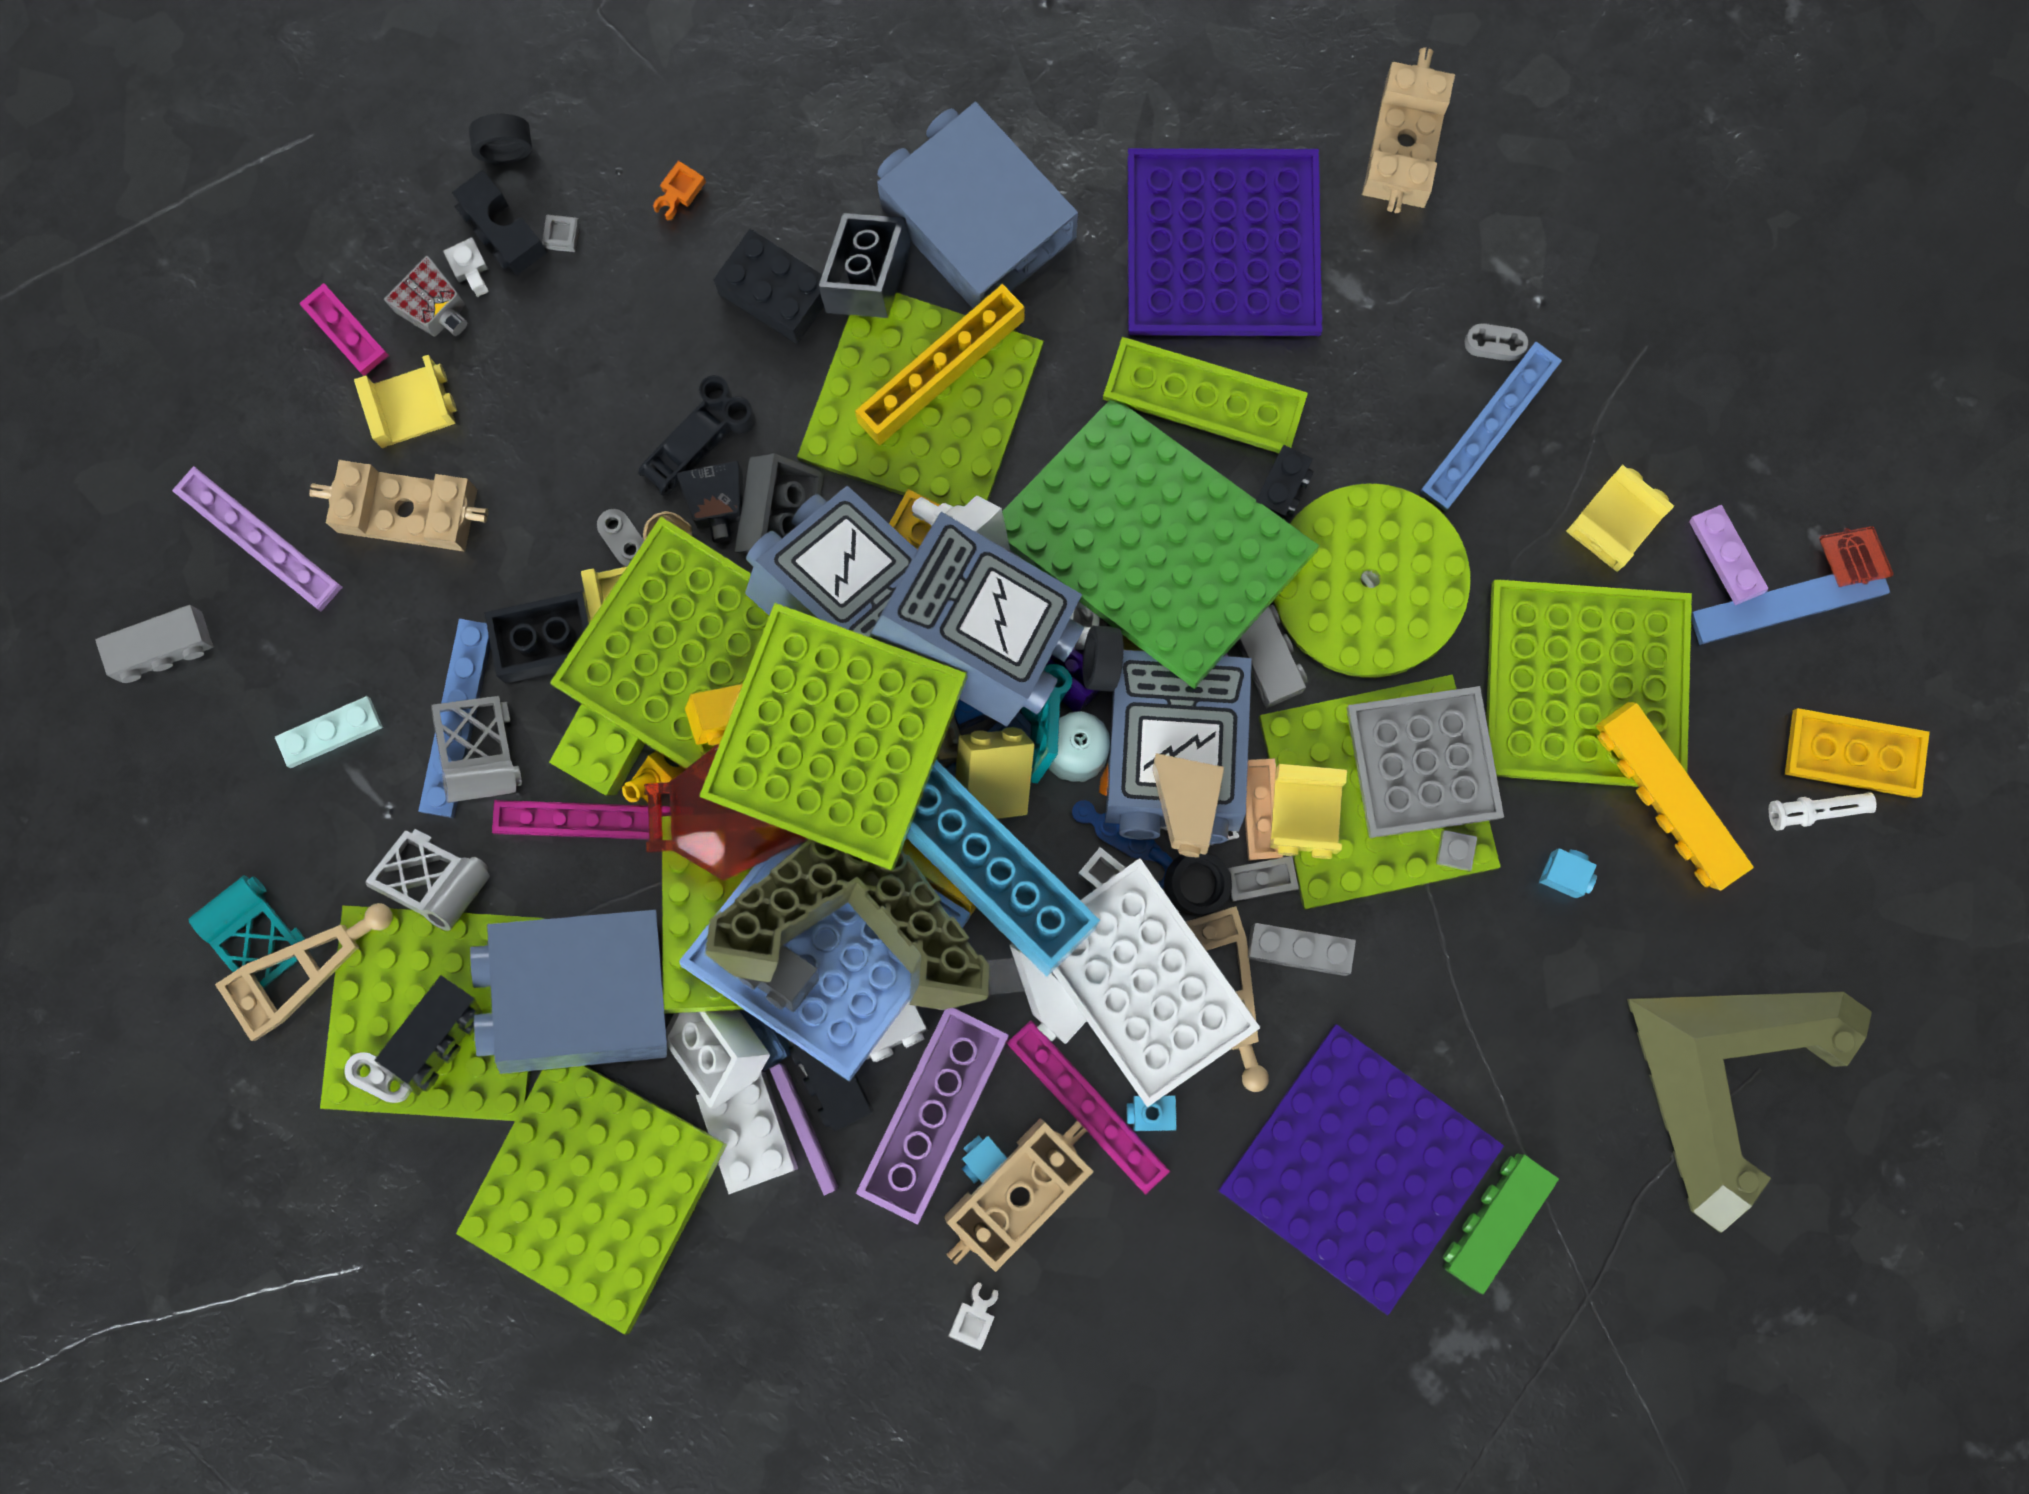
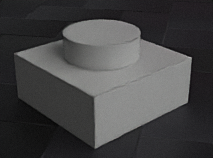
[1436,830,1477,871]

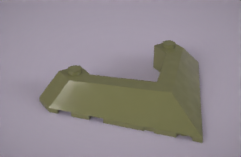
[705,839,989,1010]
[1627,992,1872,1233]

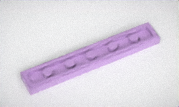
[172,466,343,612]

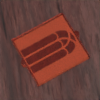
[1819,526,1894,587]

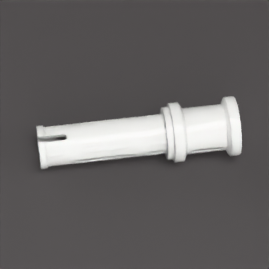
[1768,792,1876,831]

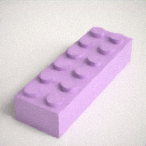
[856,1008,1009,1225]

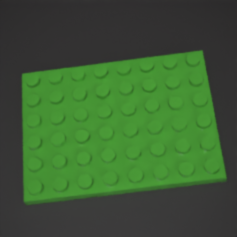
[1002,400,1319,689]

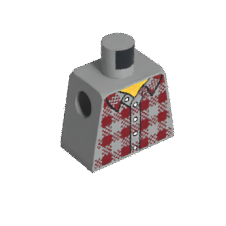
[384,256,467,336]

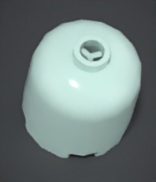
[1049,712,1111,782]

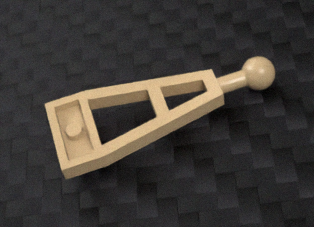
[215,903,393,1041]
[1186,906,1269,1092]

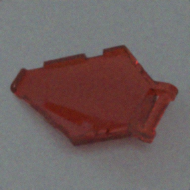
[644,744,809,881]

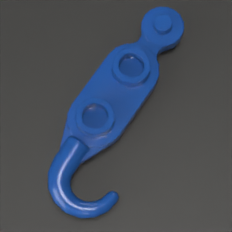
[1072,800,1173,889]

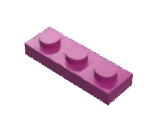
[299,283,389,376]

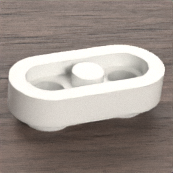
[345,1052,411,1103]

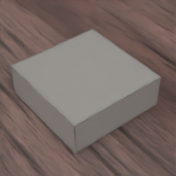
[542,214,580,252]

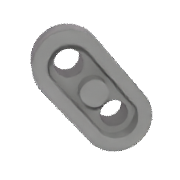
[597,509,644,567]

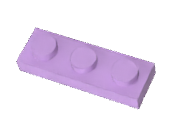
[1689,505,1768,605]

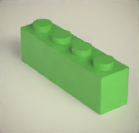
[1442,1154,1559,1294]

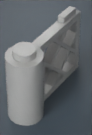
[431,696,522,803]
[365,829,490,931]

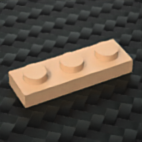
[1245,758,1283,861]

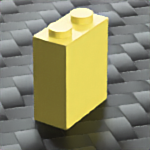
[955,727,1034,819]

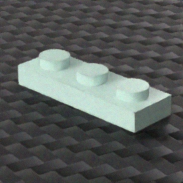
[275,696,383,768]

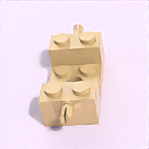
[1362,48,1455,213]
[310,460,488,552]
[944,1118,1094,1272]

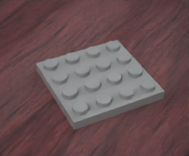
[1346,686,1504,838]

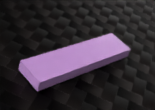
[769,1064,838,1195]

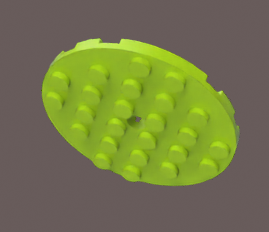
[1273,484,1470,678]

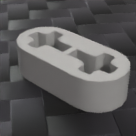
[1464,324,1528,361]

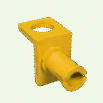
[622,751,688,806]

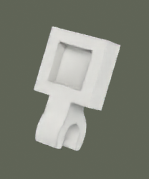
[443,237,489,297]

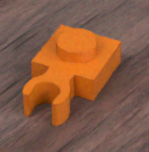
[653,160,706,221]

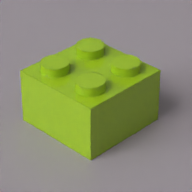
[549,704,645,796]

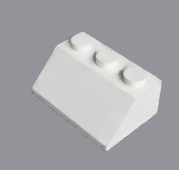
[666,1010,770,1109]

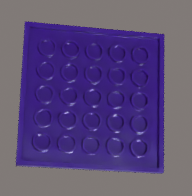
[1127,148,1322,336]
[1218,1024,1504,1315]

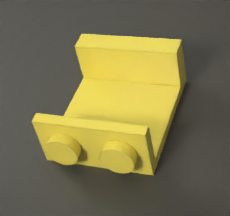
[354,355,457,448]
[1566,465,1674,572]
[1270,764,1347,859]

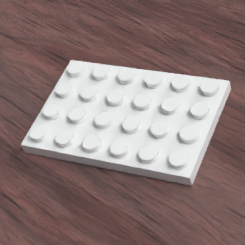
[1053,858,1260,1107]

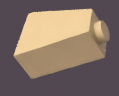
[1152,753,1224,857]

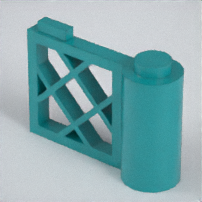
[1021,664,1072,784]
[188,875,305,989]

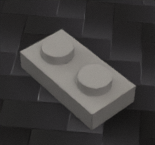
[1228,856,1299,902]

